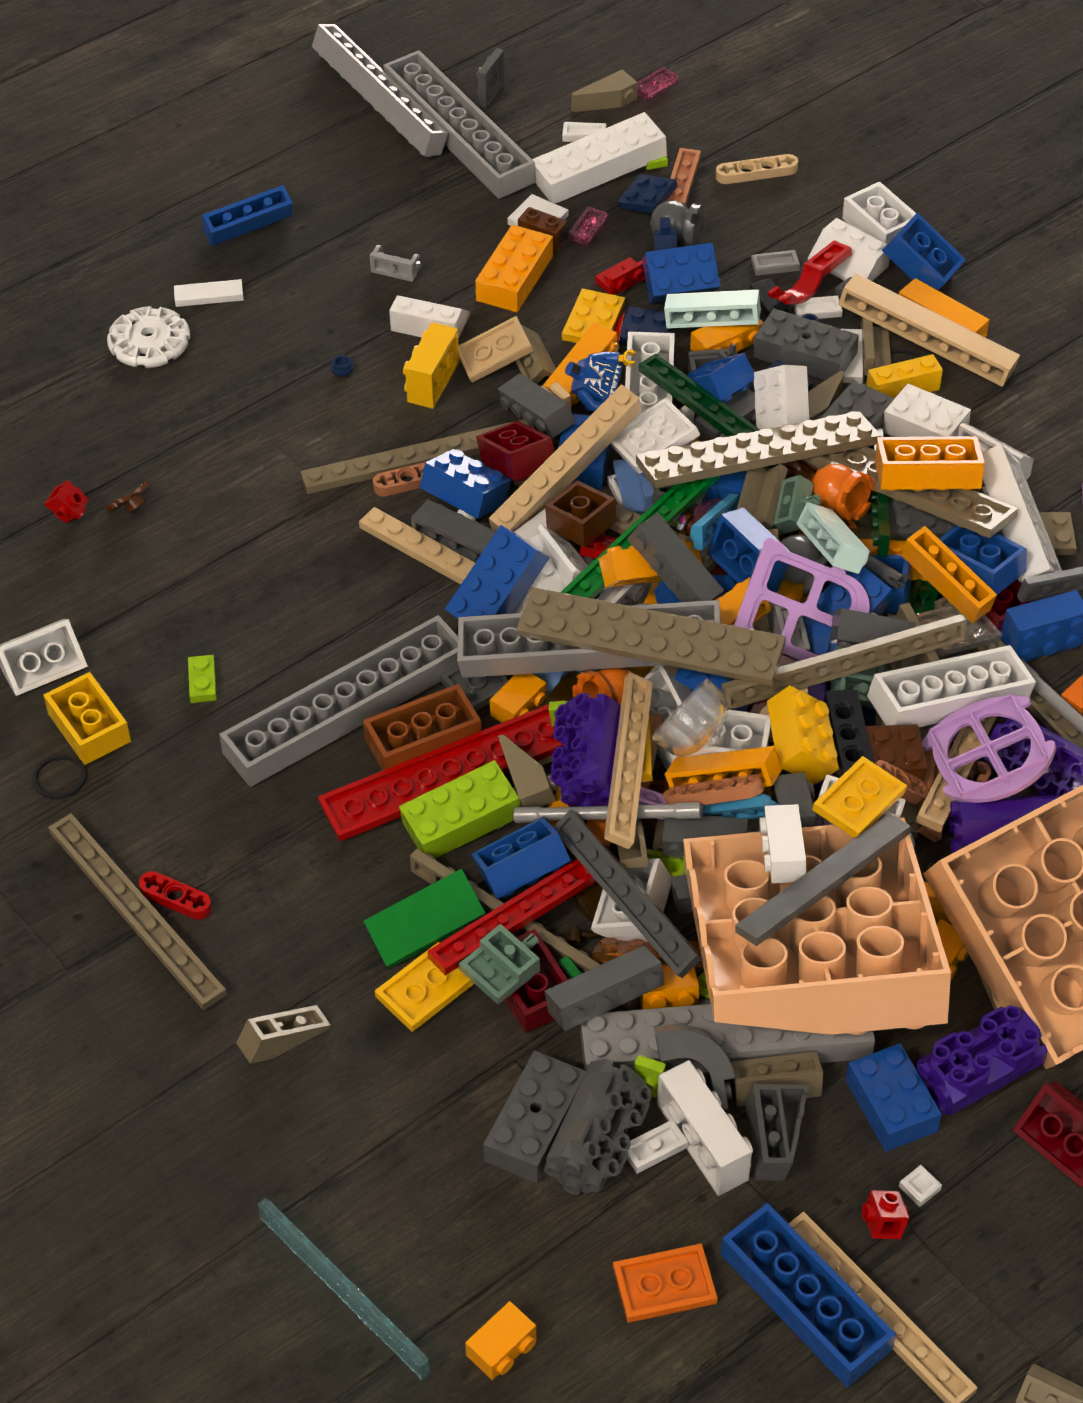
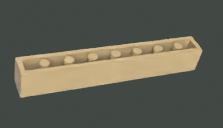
[838,273,1020,387]
[489,384,641,531]

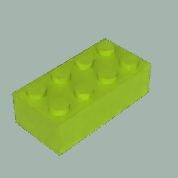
[399,760,521,859]

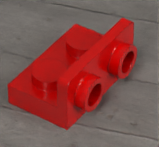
[595,257,645,295]

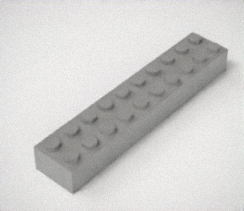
[383,50,535,199]
[457,600,722,678]
[219,615,458,787]
[580,1004,875,1073]

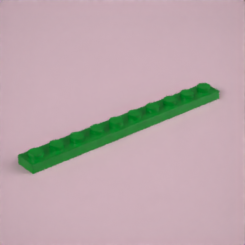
[560,476,720,599]

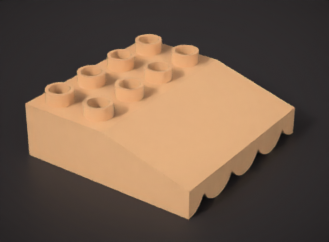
[923,785,1083,1069]
[683,818,951,1035]

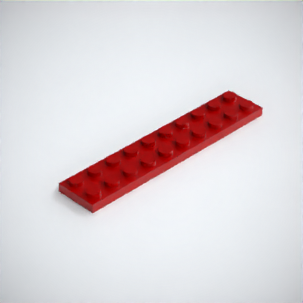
[318,700,564,842]

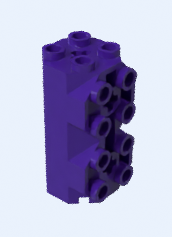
[550,693,620,807]
[983,717,1083,796]
[947,795,1062,853]
[916,1005,1048,1116]

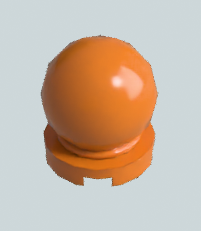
[811,464,875,521]
[572,667,634,715]

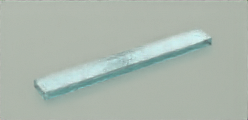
[257,1198,430,1380]

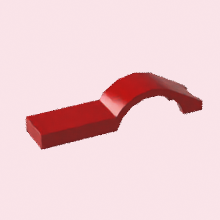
[768,240,852,304]

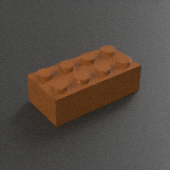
[363,684,481,771]

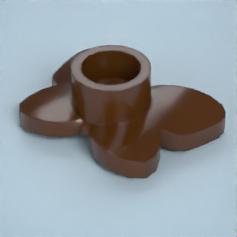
[105,480,149,513]

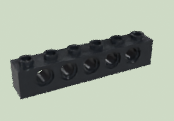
[823,689,874,778]

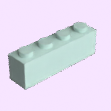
[664,290,761,328]
[797,502,870,574]

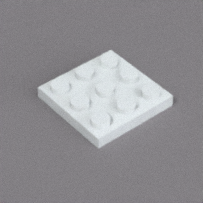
[610,398,700,474]

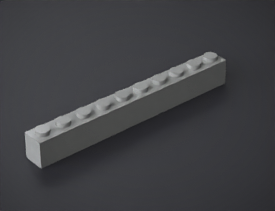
[312,24,448,157]

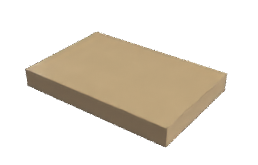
[459,316,534,383]

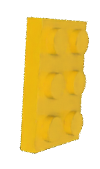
[562,289,625,343]
[812,756,907,838]
[375,942,474,1032]

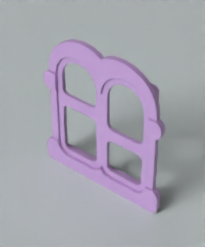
[734,538,870,661]

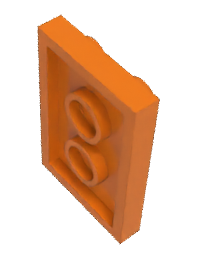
[613,1243,718,1323]

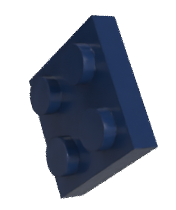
[618,174,678,213]
[618,306,671,345]

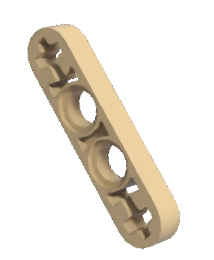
[716,154,798,184]

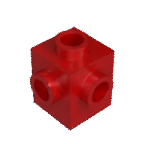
[44,480,89,523]
[862,1190,909,1239]

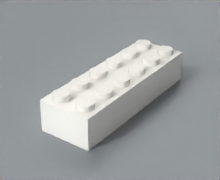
[532,112,667,204]
[625,332,675,414]
[982,443,1062,583]
[867,645,1036,728]

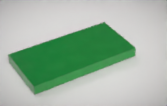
[364,868,486,970]

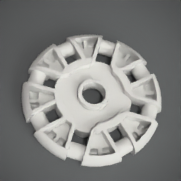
[107,306,190,368]

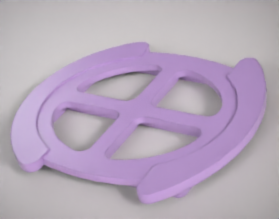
[922,694,1056,803]

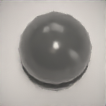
[650,200,704,246]
[781,535,833,595]

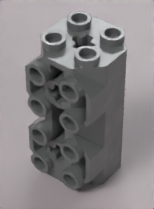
[544,1059,652,1195]

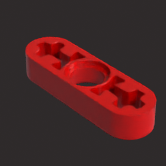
[139,871,212,920]

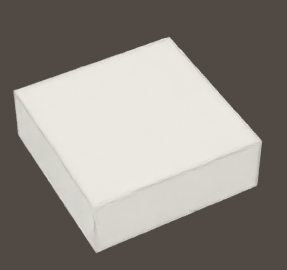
[899,1165,942,1207]

